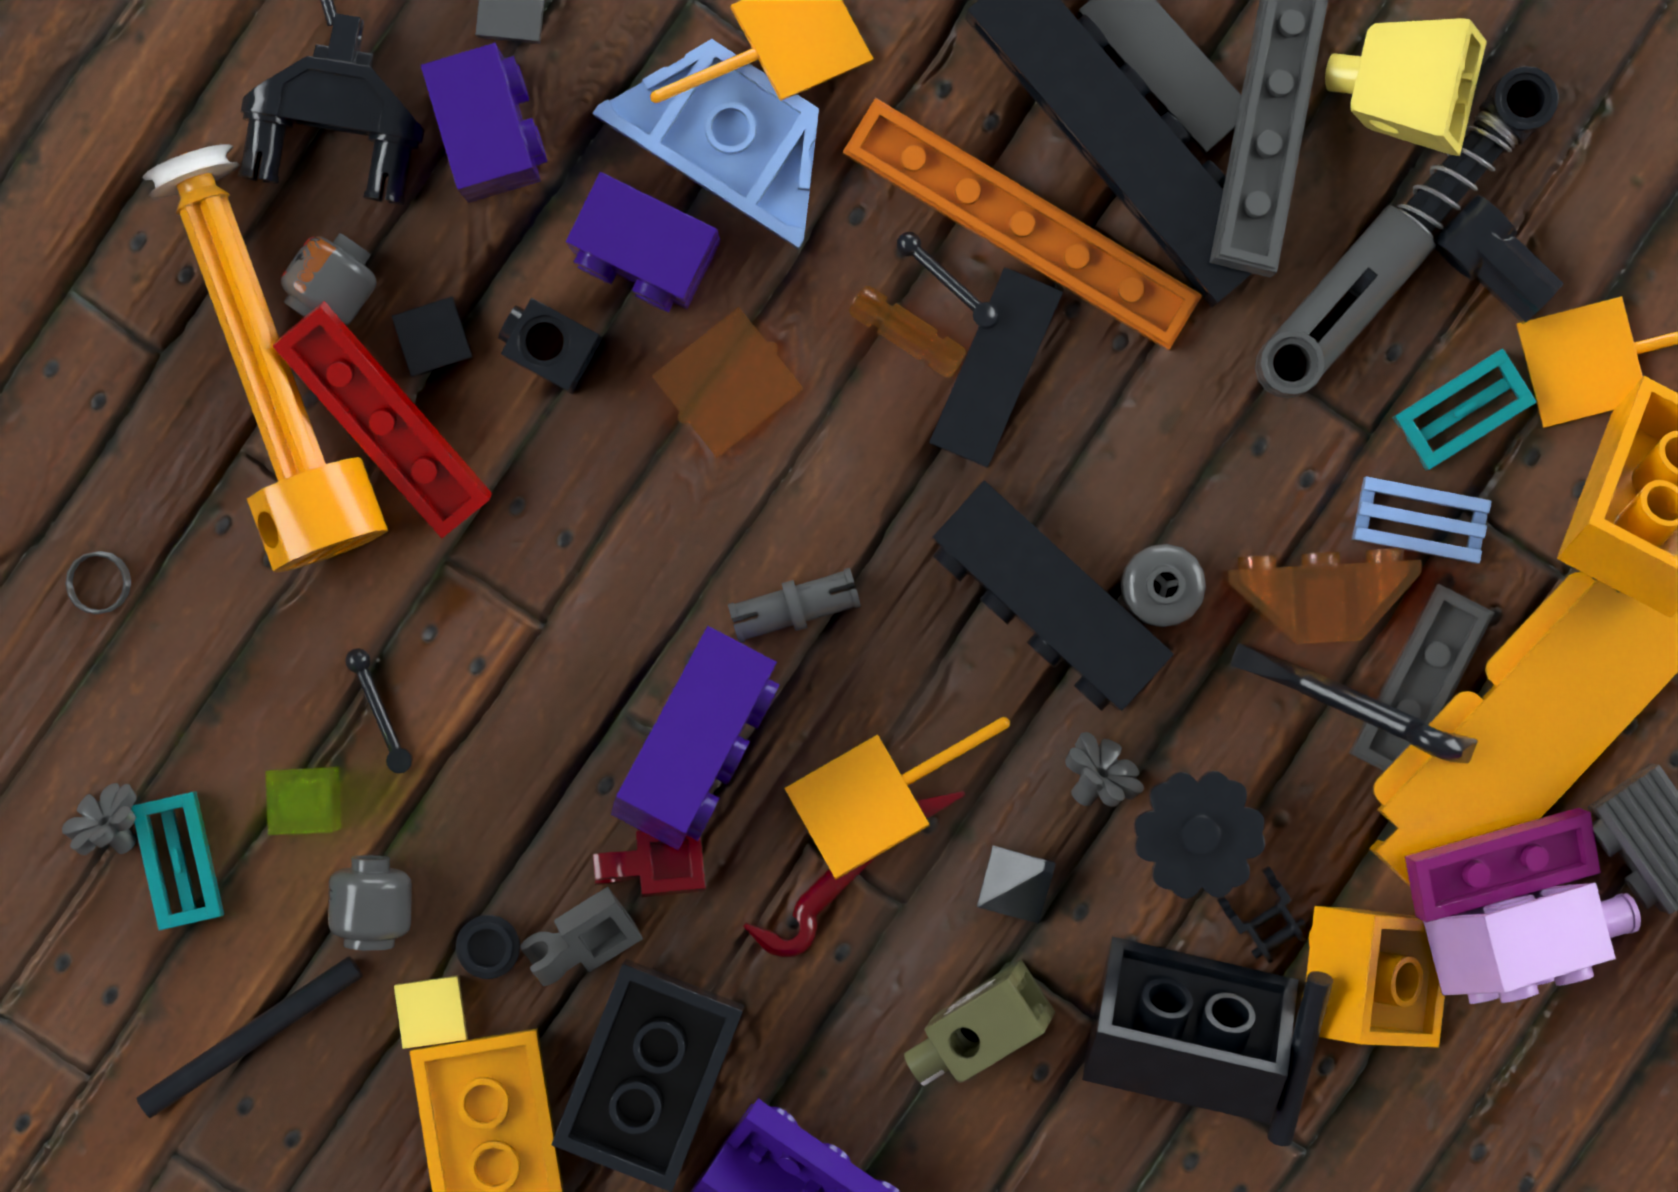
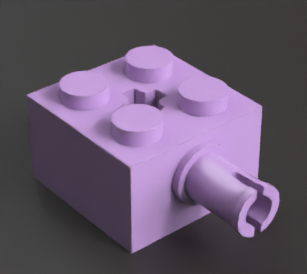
[1423,883,1641,1004]

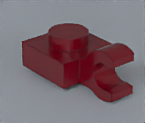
[593,830,706,898]

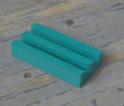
[1392,348,1537,471]
[131,791,224,930]

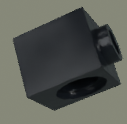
[498,297,602,394]

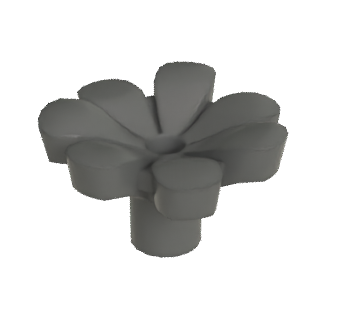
[1065,732,1144,807]
[62,783,137,855]

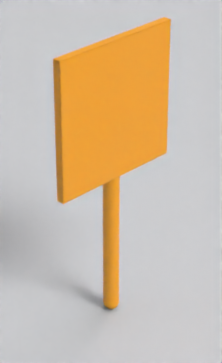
[650,0,873,103]
[1516,296,1678,428]
[784,717,1010,879]

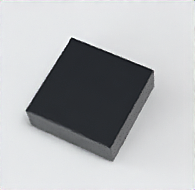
[392,296,473,378]

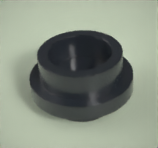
[456,915,520,979]

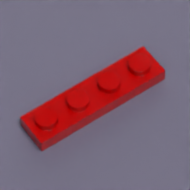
[273,301,492,539]

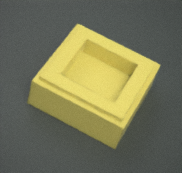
[394,975,468,1049]

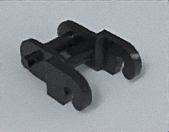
[1216,866,1307,964]

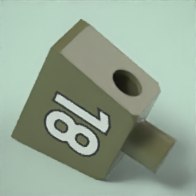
[904,959,1055,1086]

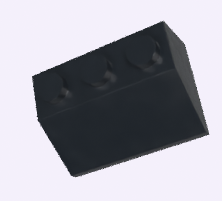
[1082,936,1298,1124]

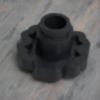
[1133,770,1265,899]

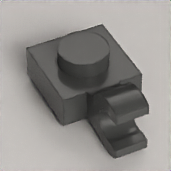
[520,887,643,986]

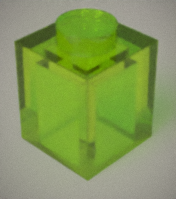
[265,766,341,835]

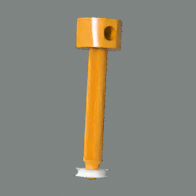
[142,144,388,573]

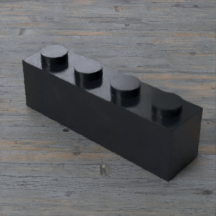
[931,480,1174,711]

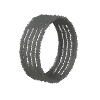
[65,551,131,615]

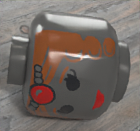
[281,233,377,326]

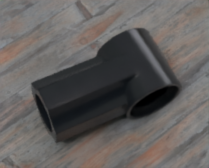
[1433,195,1564,324]

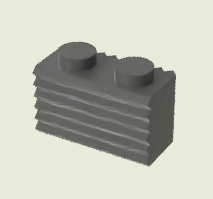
[1588,763,1678,914]

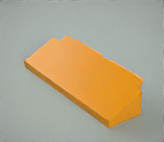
[1369,572,1678,888]

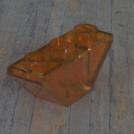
[1223,548,1422,644]

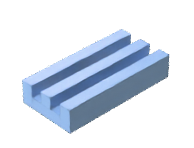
[1352,476,1492,564]

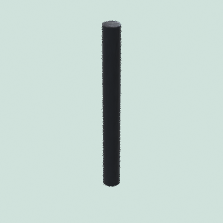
[136,956,363,1118]

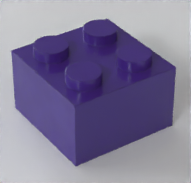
[421,43,548,203]
[566,172,721,313]

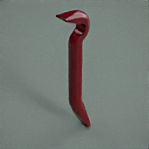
[743,790,965,958]

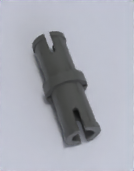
[728,568,861,643]

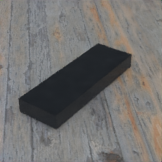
[929,267,1063,468]

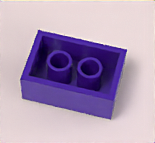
[611,626,780,851]

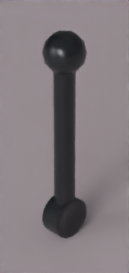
[896,232,1000,329]
[345,648,413,773]

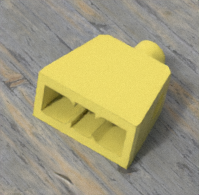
[1325,18,1487,156]

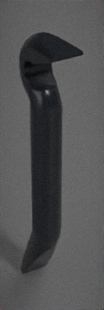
[1231,643,1478,763]

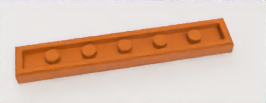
[843,98,1202,351]

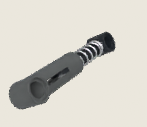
[1255,66,1559,398]

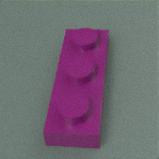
[1405,807,1601,923]

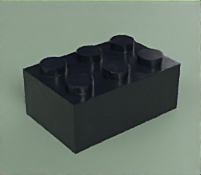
[551,959,745,1192]

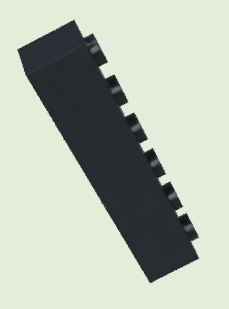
[965,0,1252,308]

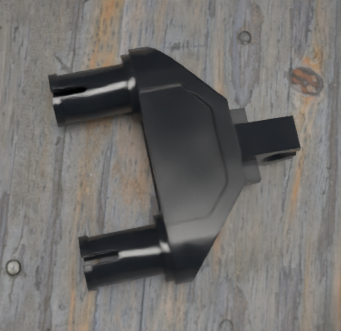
[238,13,425,205]

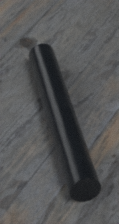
[1267,971,1333,1146]

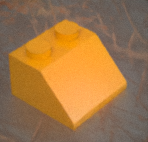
[1301,906,1445,1047]

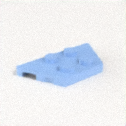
[593,39,819,250]

